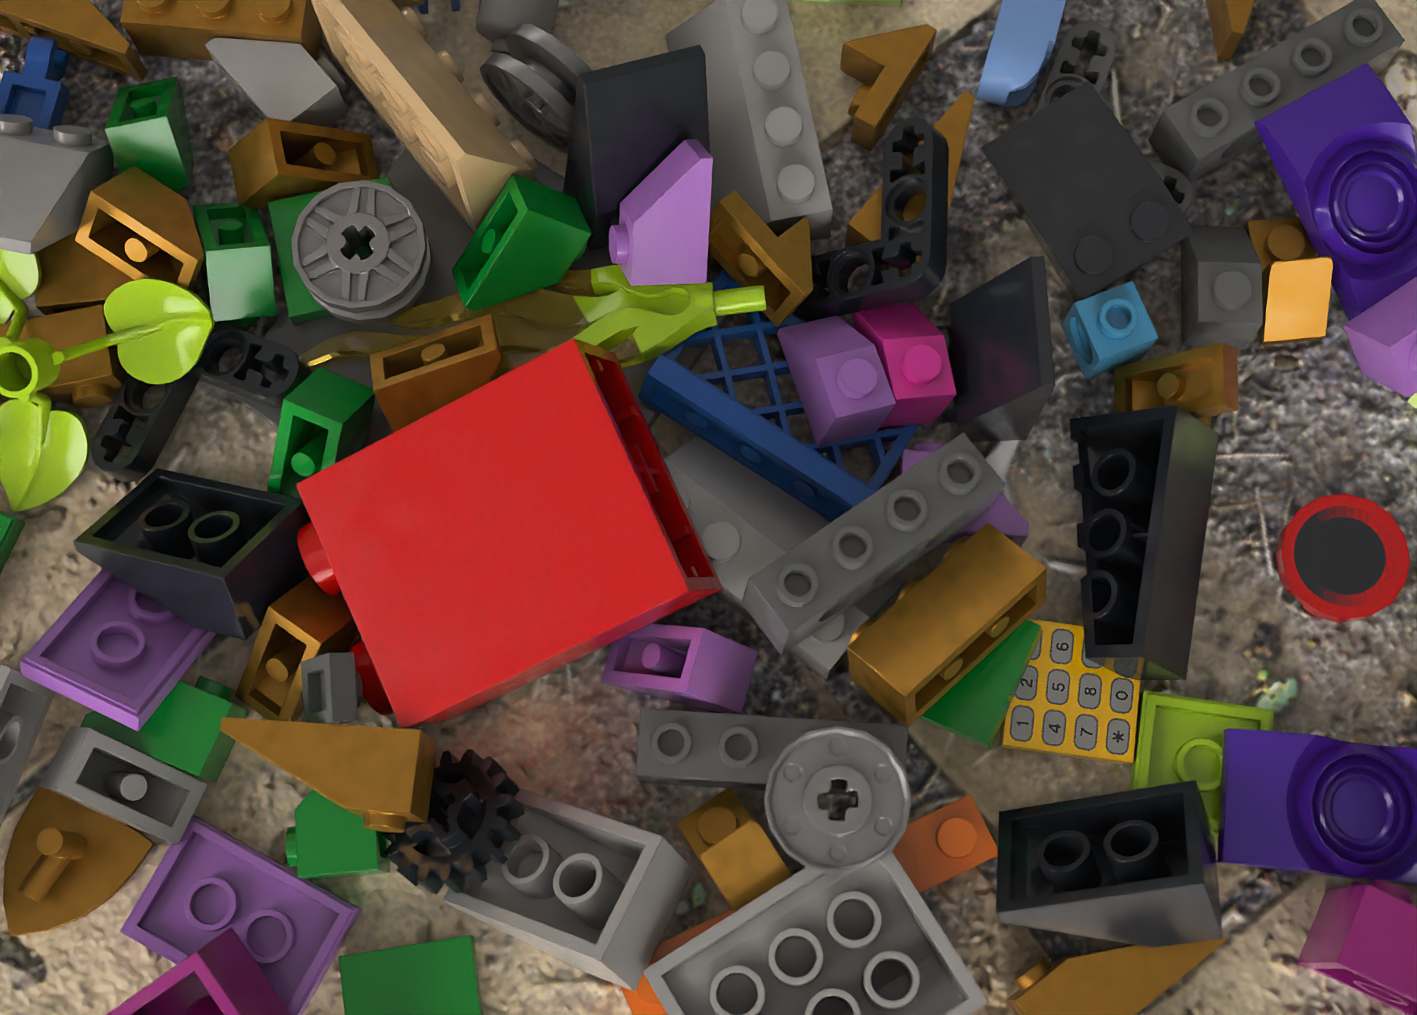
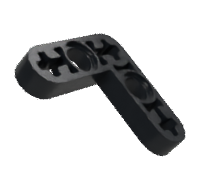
[792,117,949,322]
[91,321,312,483]

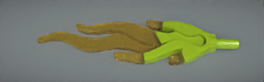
[300,265,767,378]

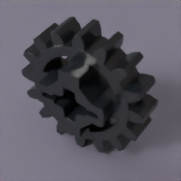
[381,749,525,894]

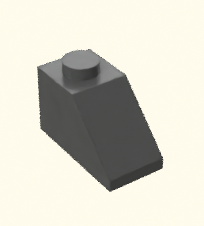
[1180,225,1263,348]

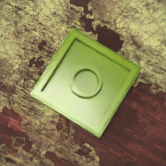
[1129,690,1274,836]

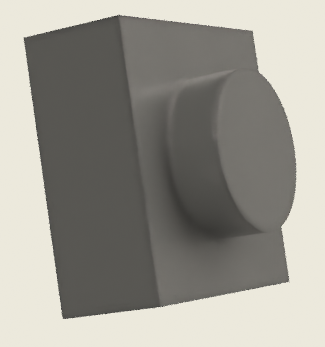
[301,652,363,725]

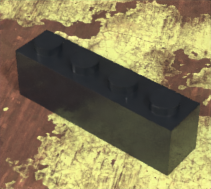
[1069,405,1219,680]

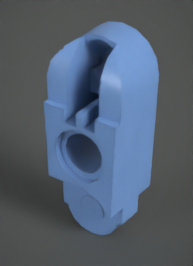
[975,0,1066,109]

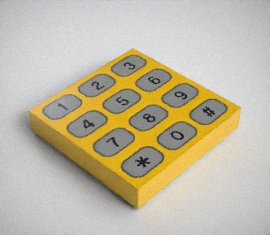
[999,619,1140,765]

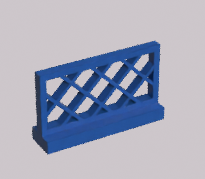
[638,270,920,522]

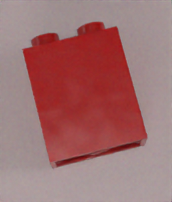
[296,338,723,729]

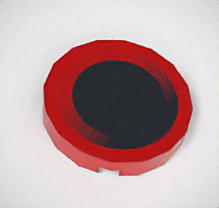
[1275,494,1410,623]

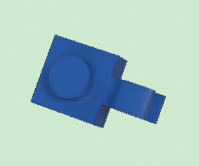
[0,34,70,130]

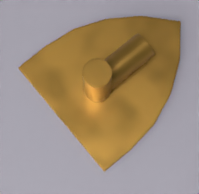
[3,786,155,936]

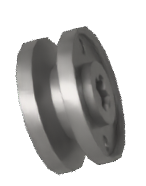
[479,23,592,154]
[291,180,433,325]
[764,726,912,875]

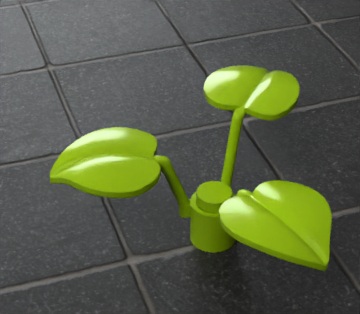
[0,249,215,512]

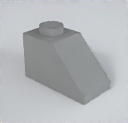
[205,37,349,127]
[39,726,208,845]

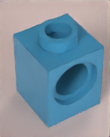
[1061,281,1159,381]

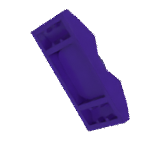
[1254,63,1417,321]
[1217,728,1417,887]

